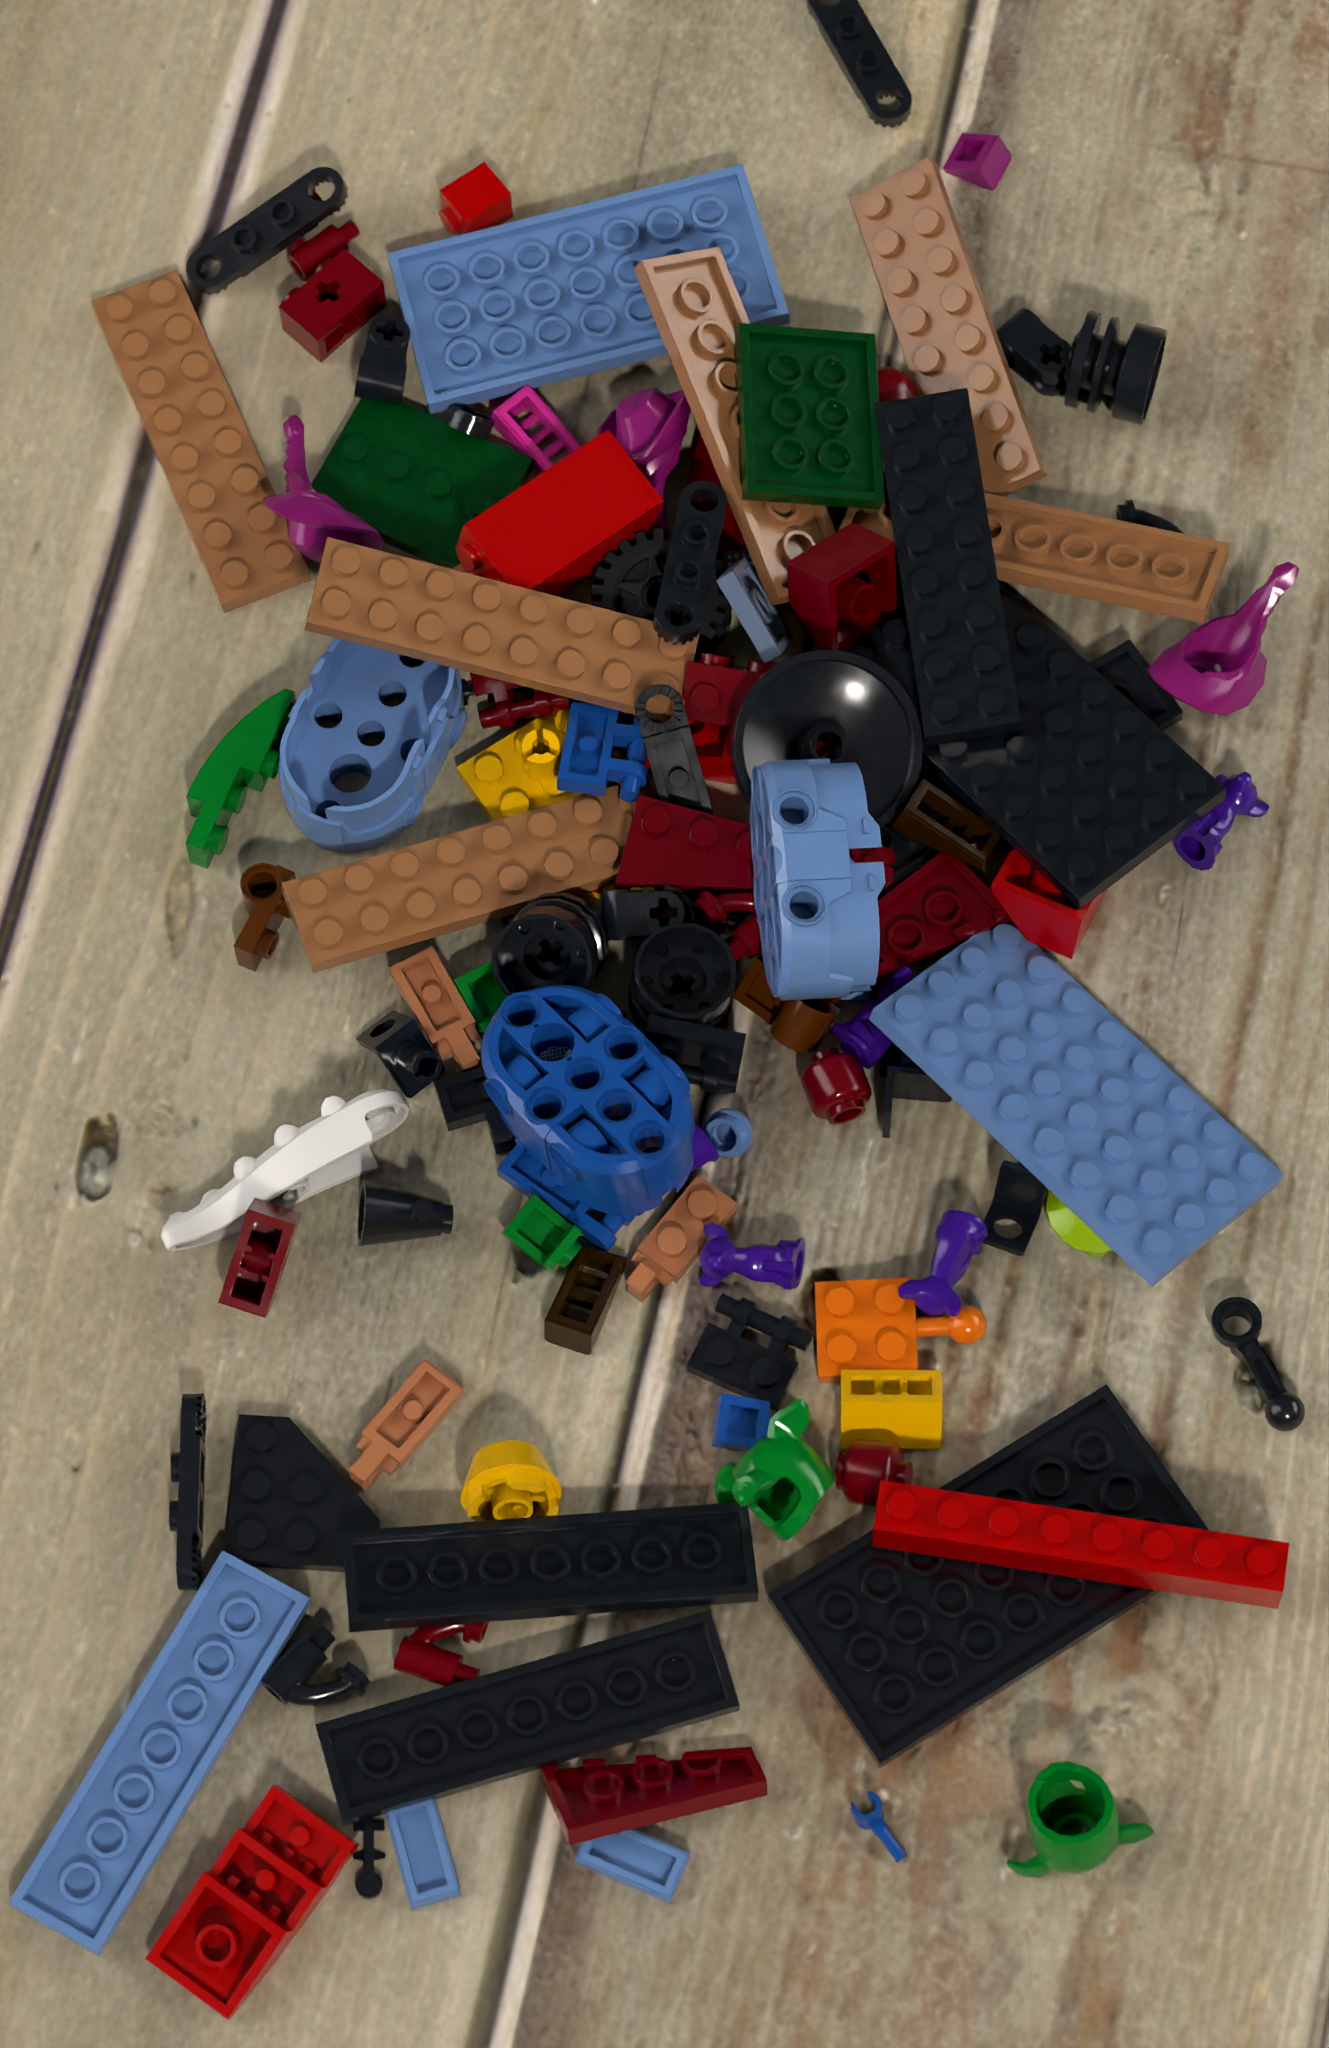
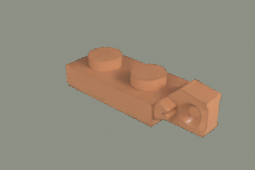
[388,945,481,1073]
[625,1175,737,1302]
[349,1359,465,1491]

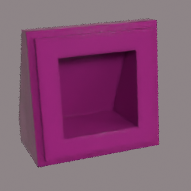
[943,133,1012,190]

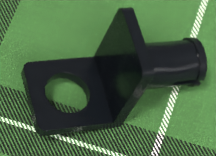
[356,1011,445,1098]
[882,1064,952,1138]
[983,1160,1047,1256]

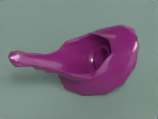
[597,388,691,534]
[262,415,384,562]
[1146,562,1299,716]

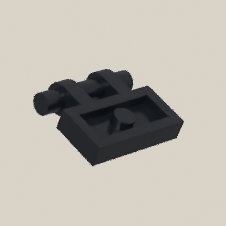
[645,1014,746,1094]
[687,1294,813,1412]

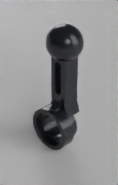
[1211,1297,1305,1432]

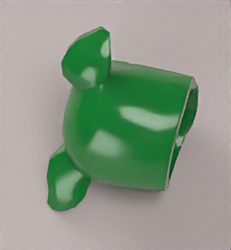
[715,1398,837,1540]
[1006,1761,1155,1877]

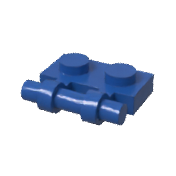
[557,702,652,802]

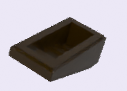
[891,779,1001,869]
[544,1243,627,1355]

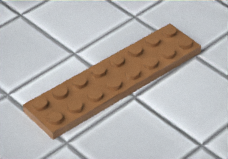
[850,156,1047,496]
[634,247,836,606]
[91,270,311,613]
[839,471,1230,623]
[304,537,700,722]
[282,777,657,973]

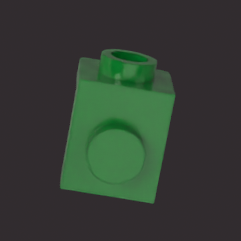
[452,959,507,1033]
[501,1194,583,1271]

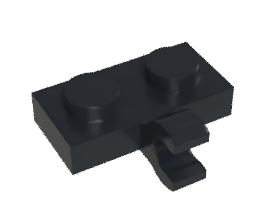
[433,1066,515,1155]

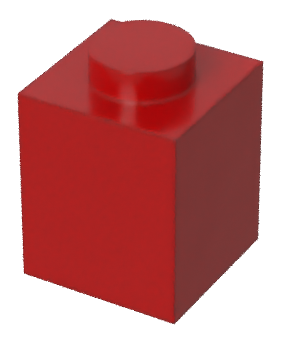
[439,162,513,235]

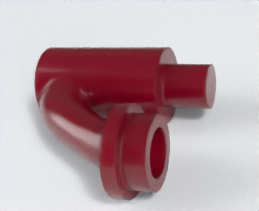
[286,191,360,282]
[694,890,761,962]
[393,1622,489,1687]

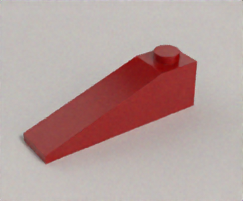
[990,849,1107,959]

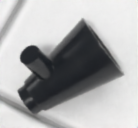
[357,1180,453,1247]

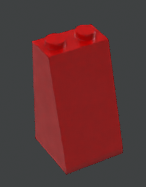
[455,430,664,596]

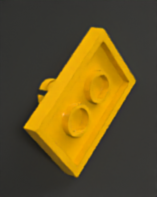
[456,699,623,822]

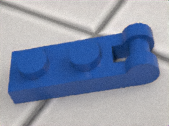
[497,1144,637,1252]

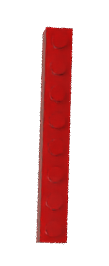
[872,1480,1289,1609]

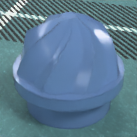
[705,1108,753,1157]

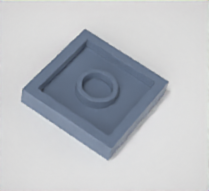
[716,556,794,663]

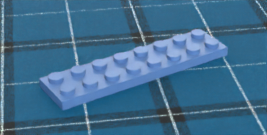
[8,1550,311,1957]

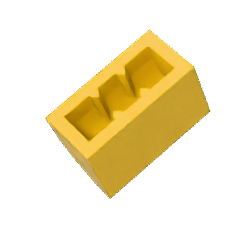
[840,1370,943,1449]

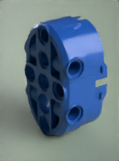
[481,985,695,1215]

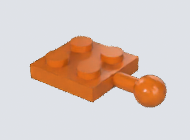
[814,1277,987,1383]

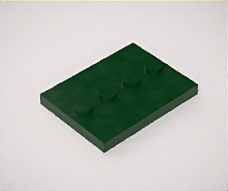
[735,323,885,510]
[311,398,533,569]

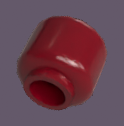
[800,1048,872,1125]
[835,1439,913,1507]

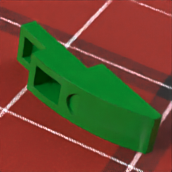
[185,688,296,869]

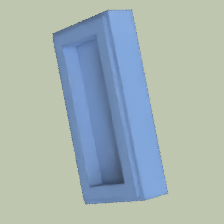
[385,1799,461,1910]
[574,1829,691,1904]

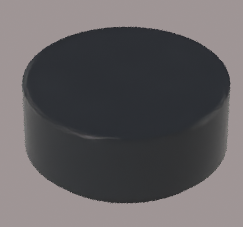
[445,405,494,439]

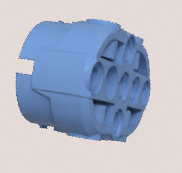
[278,638,467,851]
[750,758,886,1001]

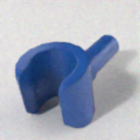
[851,1791,907,1863]

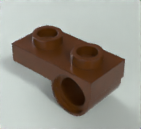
[234,863,296,972]
[733,955,840,1053]

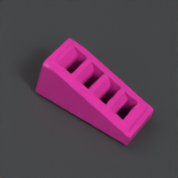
[490,384,582,473]

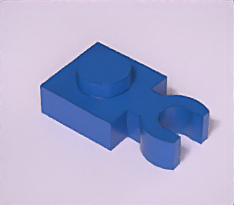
[712,1393,773,1452]

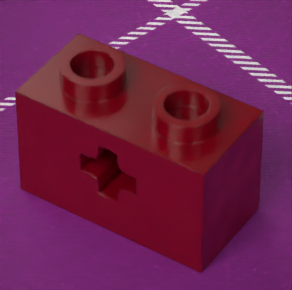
[279,249,387,363]
[218,1198,302,1318]

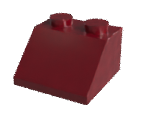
[787,522,897,652]

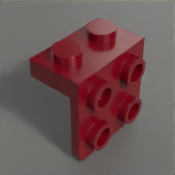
[682,652,778,727]

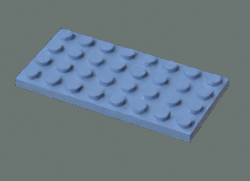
[387,164,790,414]
[869,922,1284,1287]

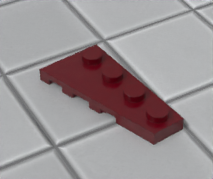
[613,795,754,893]
[829,852,1012,1002]
[540,1747,768,1845]

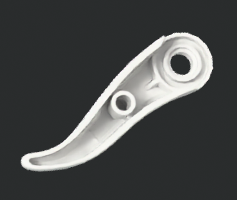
[161,1089,410,1251]

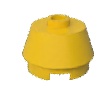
[461,1440,562,1521]

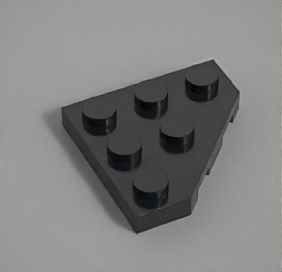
[225,1414,381,1572]

